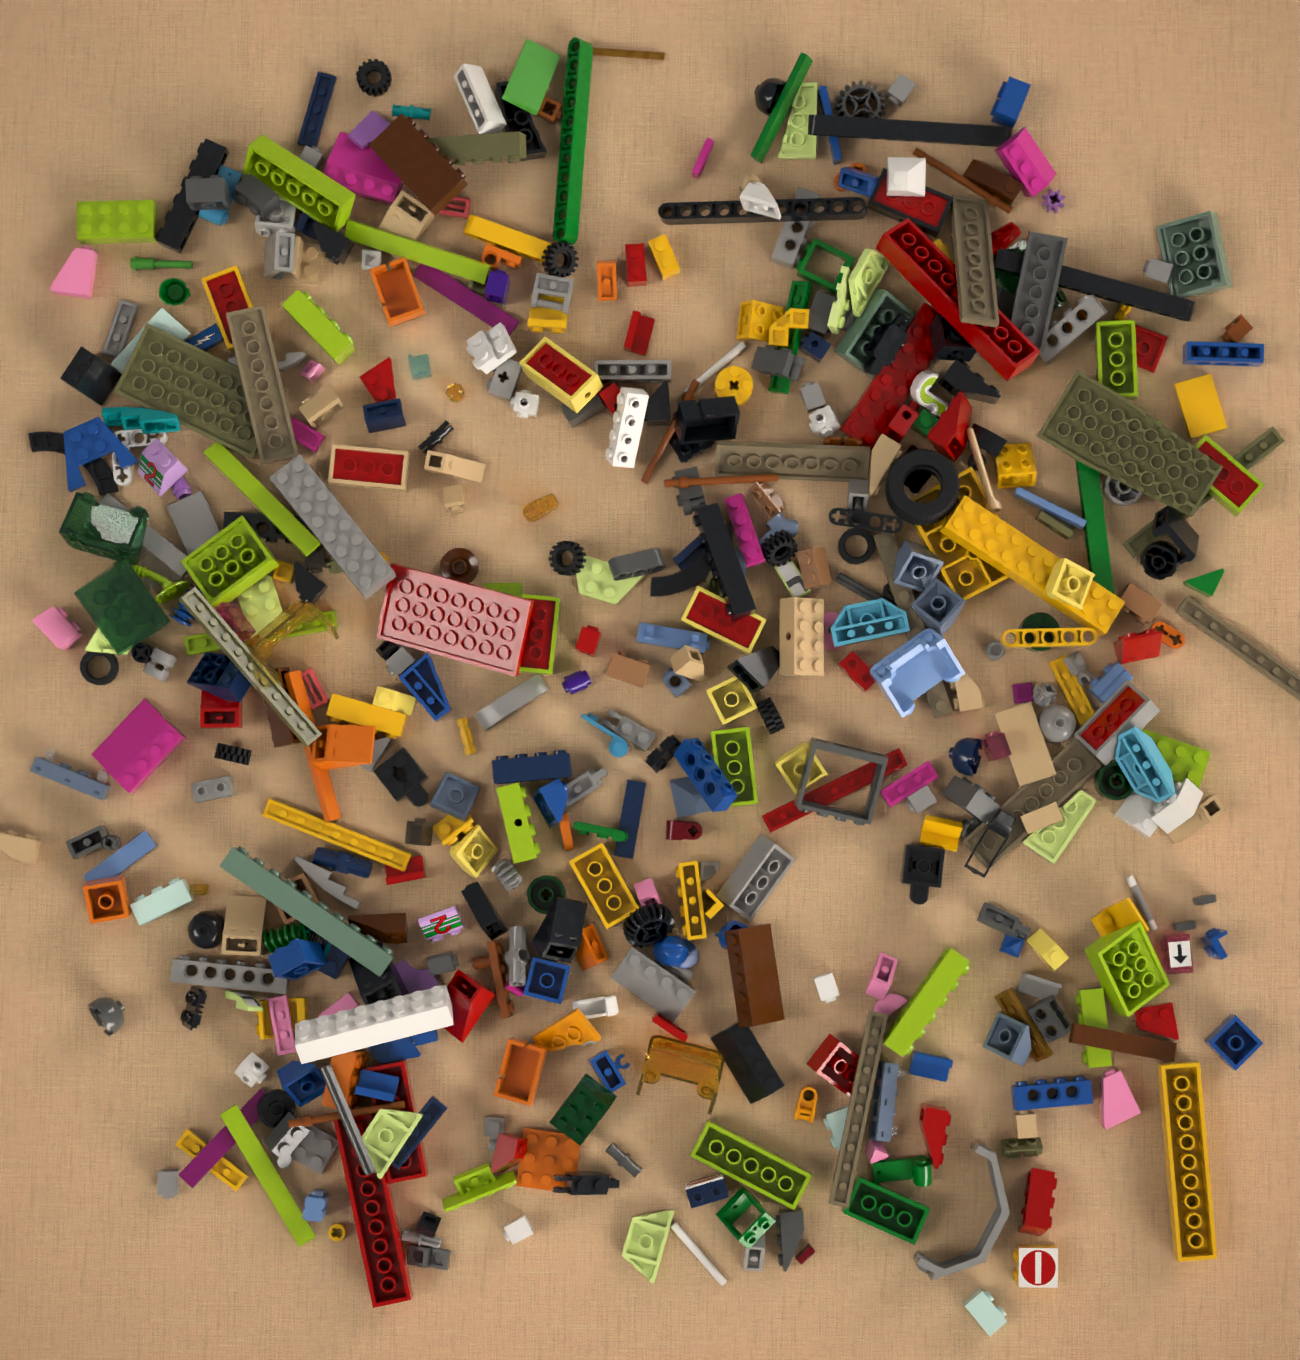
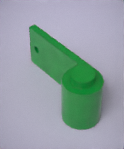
[872,1155,932,1187]

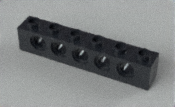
[223,512,317,544]

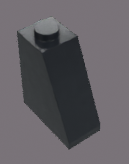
[727,645,780,694]
[461,881,508,940]

